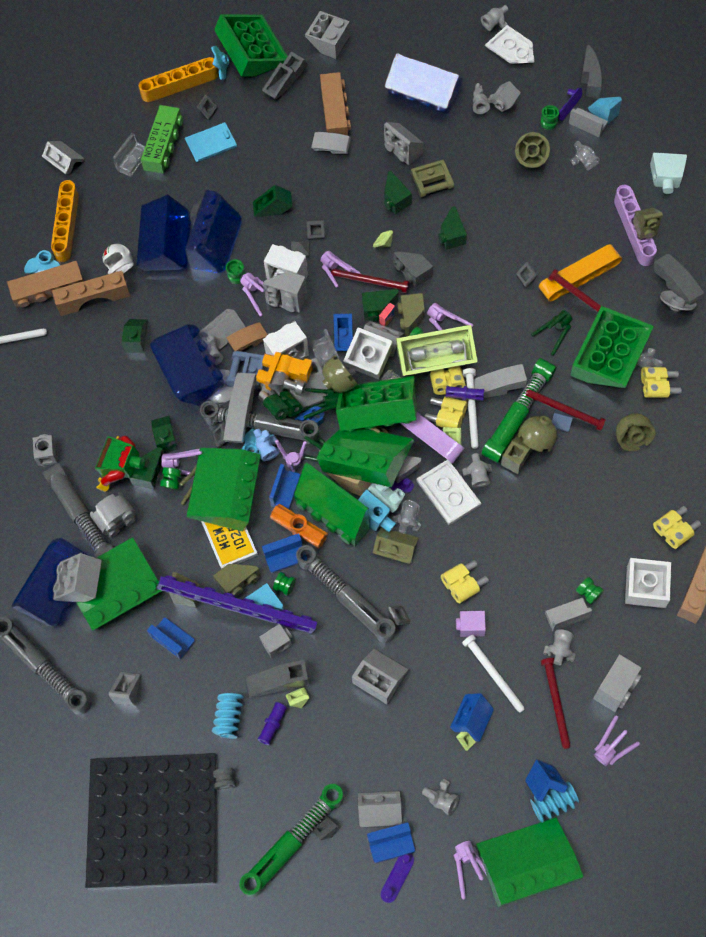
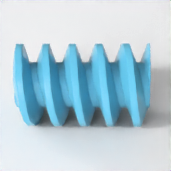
[212,693,244,739]
[530,781,579,823]

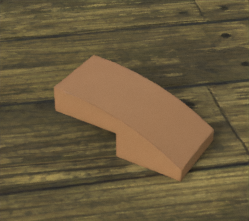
[226,322,268,352]

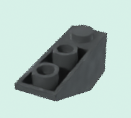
[246,660,310,698]

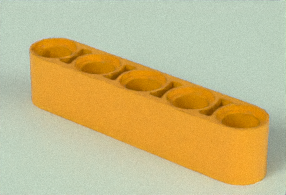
[139,57,219,102]
[51,180,79,262]
[538,244,622,302]

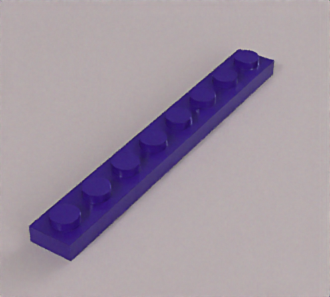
[157,576,317,634]

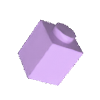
[456,611,486,637]

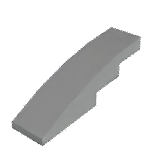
[223,373,256,443]

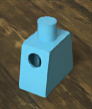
[358,489,396,532]

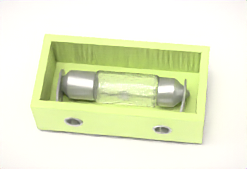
[396,325,477,376]

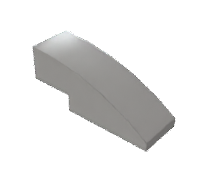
[474,364,527,398]

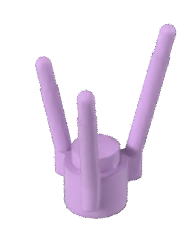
[320,251,361,288]
[240,273,264,317]
[427,303,473,331]
[275,439,307,472]
[162,449,202,475]
[594,715,640,766]
[453,841,487,900]

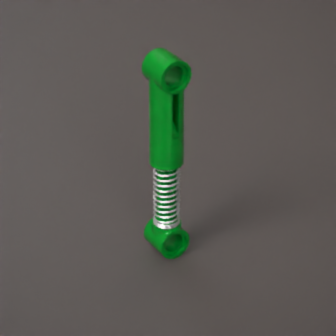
[481,358,557,463]
[239,784,344,897]

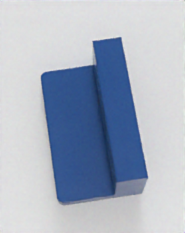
[269,464,301,510]
[262,533,307,573]
[147,618,195,659]
[450,693,494,741]
[525,759,568,802]
[367,822,415,863]

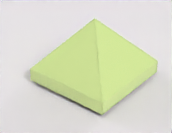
[373,230,393,248]
[443,427,461,445]
[286,687,309,708]
[456,732,477,751]

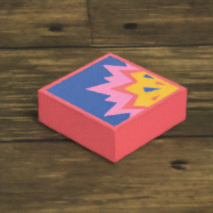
[379,303,395,327]

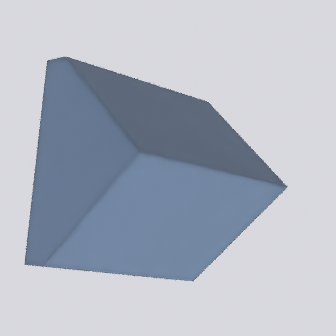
[552,410,573,432]

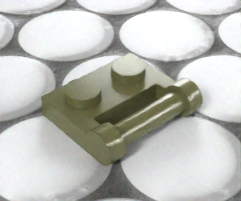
[411,159,454,198]

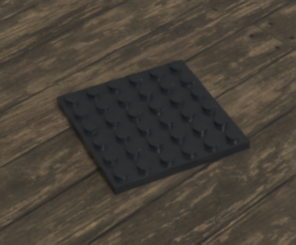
[85,753,216,889]

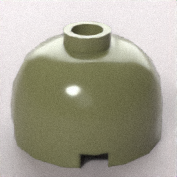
[515,132,550,168]
[322,355,358,393]
[615,413,656,451]
[518,416,557,452]

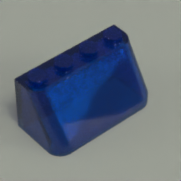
[384,54,463,112]
[185,190,242,273]
[136,194,190,271]
[150,324,226,406]
[11,538,89,627]

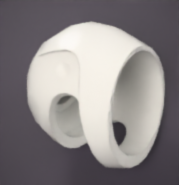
[103,244,134,274]

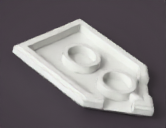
[485,25,534,64]

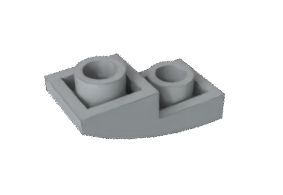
[311,132,351,154]

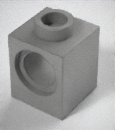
[490,81,521,112]
[33,434,57,466]
[259,624,293,658]

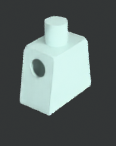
[650,153,687,194]

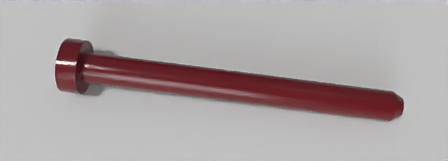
[331,269,409,294]
[547,269,601,312]
[525,389,606,431]
[541,658,570,749]

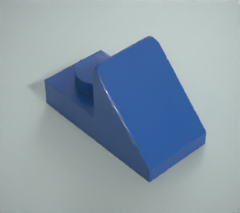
[333,313,353,351]

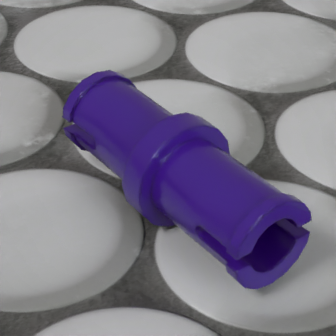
[445,386,484,401]
[257,702,287,745]

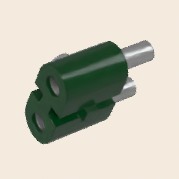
[259,390,303,420]

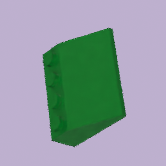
[214,14,288,77]
[571,306,654,388]
[336,376,417,432]
[316,428,414,487]
[186,448,260,532]
[294,462,370,547]
[76,537,162,631]
[476,817,583,908]

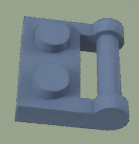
[225,351,264,389]

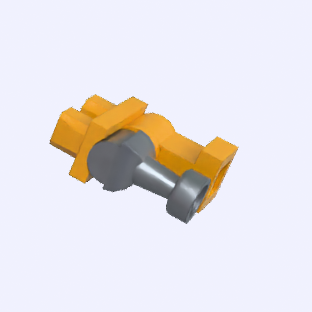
[256,352,313,396]

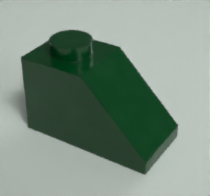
[384,171,412,214]
[253,185,293,217]
[438,206,467,250]
[362,289,398,321]
[122,319,148,353]
[151,416,178,453]
[129,447,164,489]

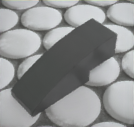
[581,45,602,99]
[262,52,308,100]
[654,253,705,304]

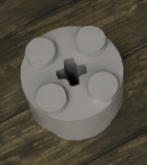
[90,492,136,537]

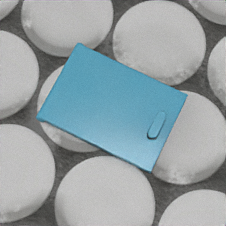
[185,122,237,162]

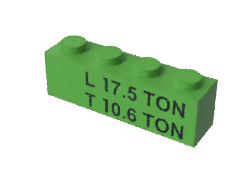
[141,105,183,174]

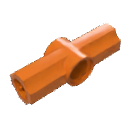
[270,504,328,548]

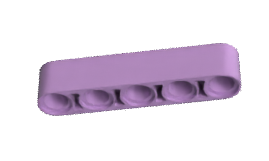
[614,185,657,266]
[401,412,465,463]

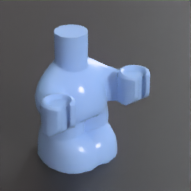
[253,429,280,461]

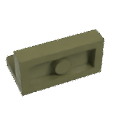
[373,527,419,564]

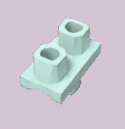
[368,483,405,513]

